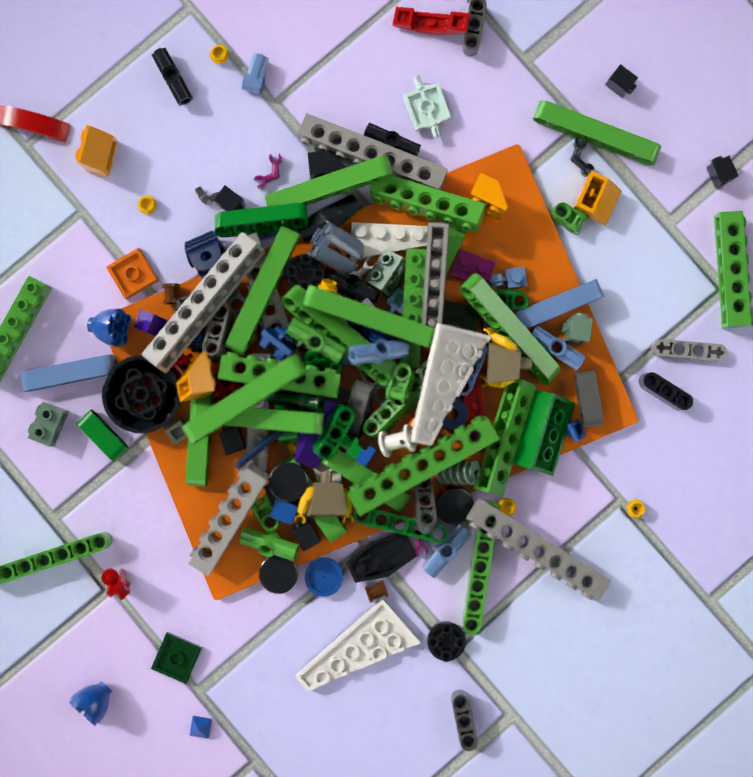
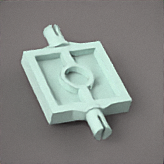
[403,75,451,139]

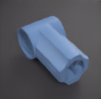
[242,53,269,95]

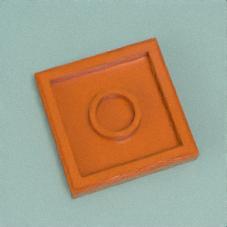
[106,248,159,300]

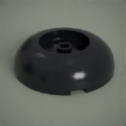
[102,355,180,434]

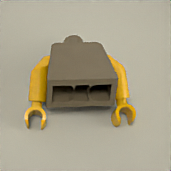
[479,328,532,388]
[294,471,354,524]

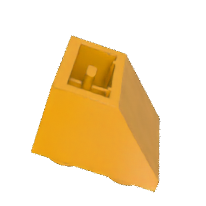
[75,124,118,177]
[573,171,622,226]
[468,173,507,219]
[176,352,215,402]

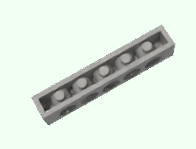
[422,222,449,329]
[246,353,272,471]
[189,463,270,576]

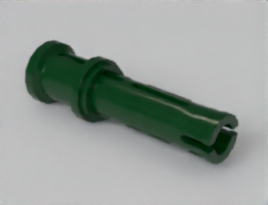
[267,391,326,414]

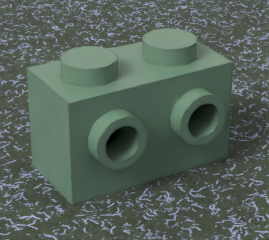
[365,249,406,297]
[561,313,593,345]
[28,402,69,447]

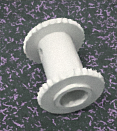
[378,424,417,458]

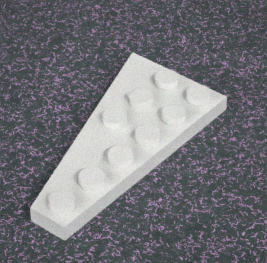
[410,324,492,445]
[295,598,421,691]

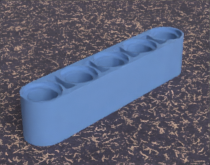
[514,279,605,329]
[20,354,115,392]

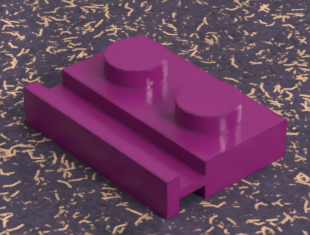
[450,249,496,284]

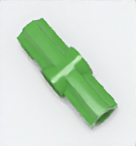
[285,317,346,363]
[239,527,300,561]

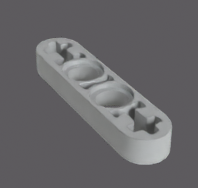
[651,339,728,362]

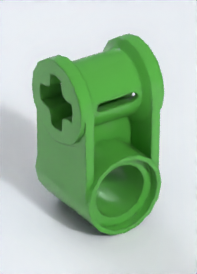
[550,202,589,236]
[386,364,416,404]
[251,493,281,531]

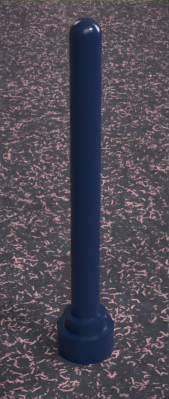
[235,407,312,469]

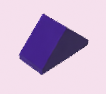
[133,309,168,336]

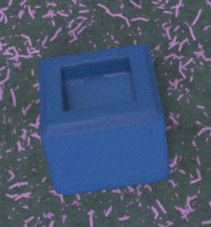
[270,498,298,524]

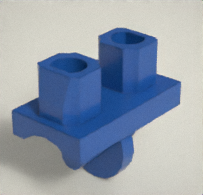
[259,326,297,361]

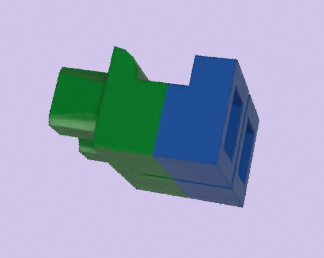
[340,435,377,467]

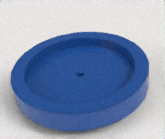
[305,557,343,597]

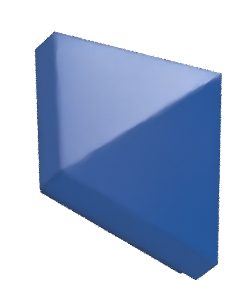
[566,419,586,442]
[189,715,212,739]

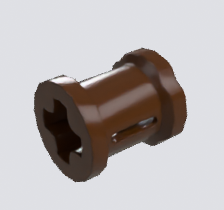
[162,283,180,305]
[365,580,389,603]

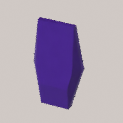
[294,399,346,469]

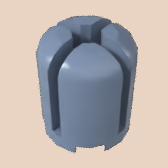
[308,221,364,274]

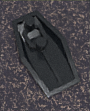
[296,194,363,241]
[346,533,417,583]

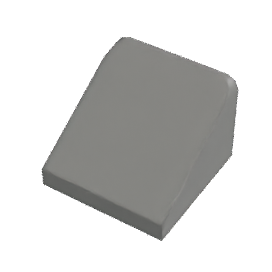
[163,415,187,445]

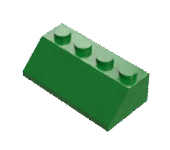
[513,390,575,476]

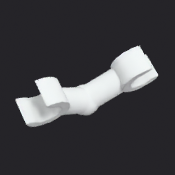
[337,257,376,280]

